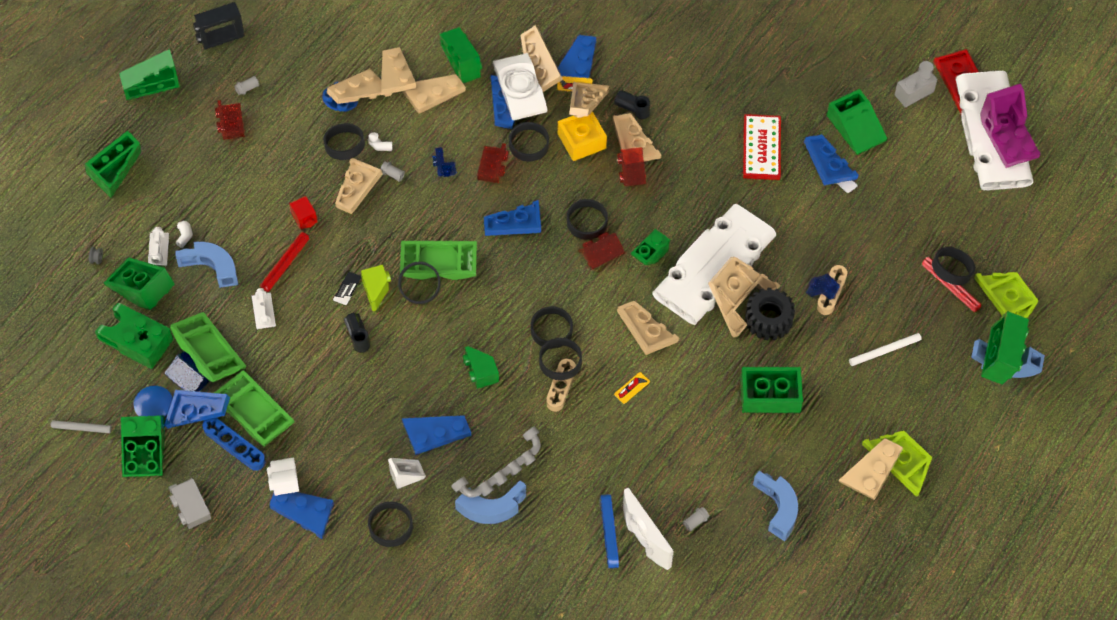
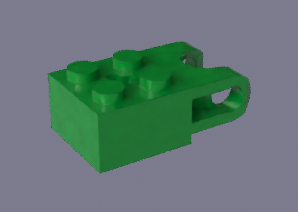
[95,303,173,369]

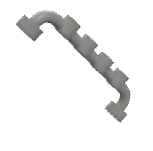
[451,426,541,498]

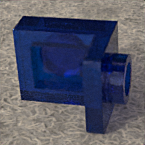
[432,147,456,177]
[806,274,840,300]

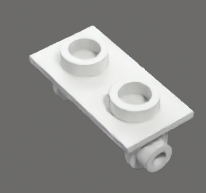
[148,227,169,266]
[252,288,276,329]

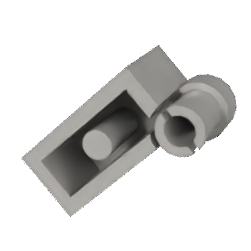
[895,61,937,108]
[169,478,211,529]

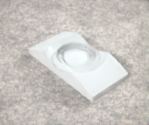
[493,53,547,121]
[623,488,673,570]

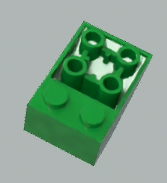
[827,89,888,155]
[121,415,165,477]

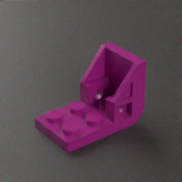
[980,84,1040,168]

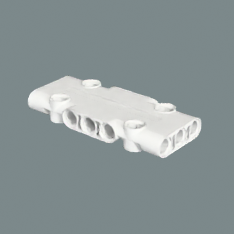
[956,71,1033,190]
[652,204,776,325]

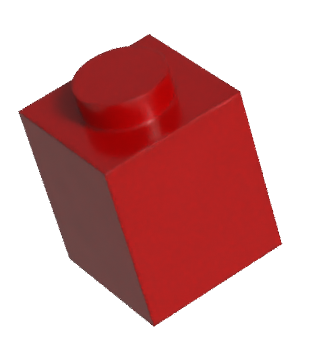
[289,196,318,230]

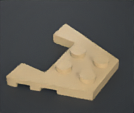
[708,257,780,337]

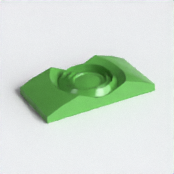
[400,241,477,280]
[170,312,246,382]
[214,370,295,447]

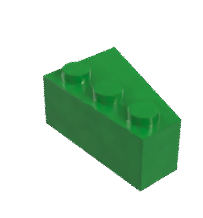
[440,27,482,84]
[119,49,180,100]
[85,131,141,198]

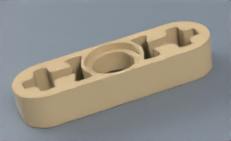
[817,265,847,315]
[547,359,576,412]

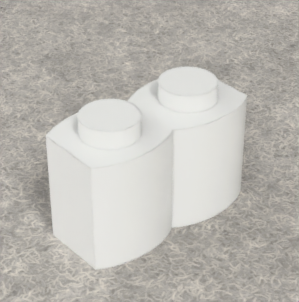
[267,457,299,495]

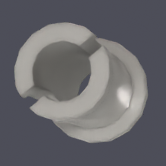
[235,76,259,95]
[380,161,405,182]
[683,507,709,532]

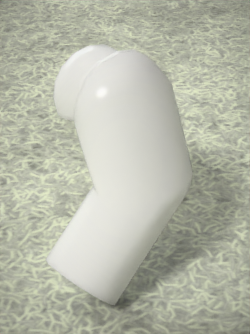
[368,132,392,151]
[175,221,193,248]

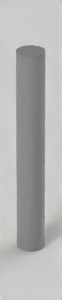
[51,420,112,433]

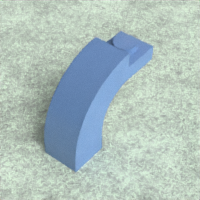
[175,242,238,288]
[971,339,1045,378]
[753,471,798,541]
[455,481,526,524]

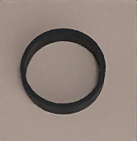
[509,122,549,162]
[323,123,365,160]
[567,199,608,240]
[932,247,975,285]
[398,262,441,304]
[531,306,573,349]
[539,338,582,380]
[368,501,413,547]

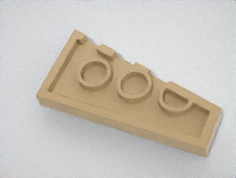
[521,25,563,92]
[569,82,609,118]

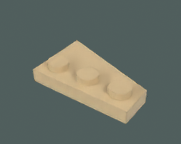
[381,47,416,95]
[327,69,392,104]
[403,74,466,114]
[613,113,661,165]
[335,158,382,214]
[617,301,680,355]
[839,438,903,500]

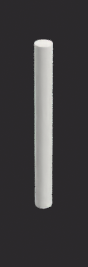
[849,333,921,366]

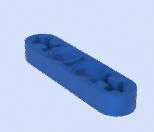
[203,418,265,471]
[600,494,619,569]

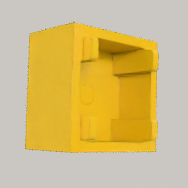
[558,111,607,161]

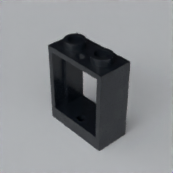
[193,2,245,50]

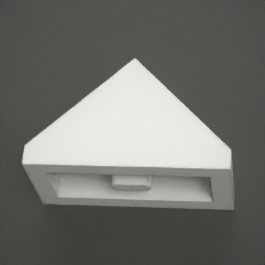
[388,458,426,489]

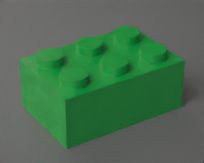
[981,311,1029,385]
[740,367,803,413]

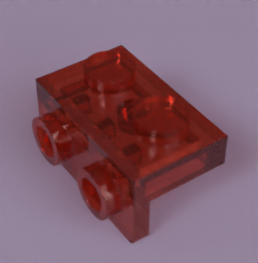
[215,100,245,140]
[477,143,509,183]
[617,147,646,187]
[578,232,625,270]

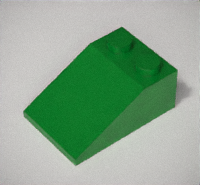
[104,257,175,310]

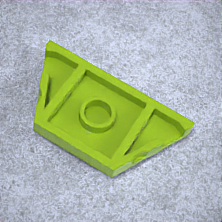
[974,272,1038,319]
[862,431,932,497]

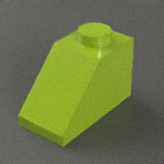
[361,265,391,312]

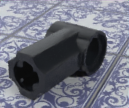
[614,90,650,119]
[344,312,370,353]

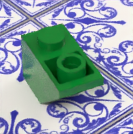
[631,229,670,265]
[462,346,499,389]

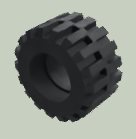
[745,288,795,340]

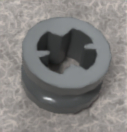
[89,247,103,265]

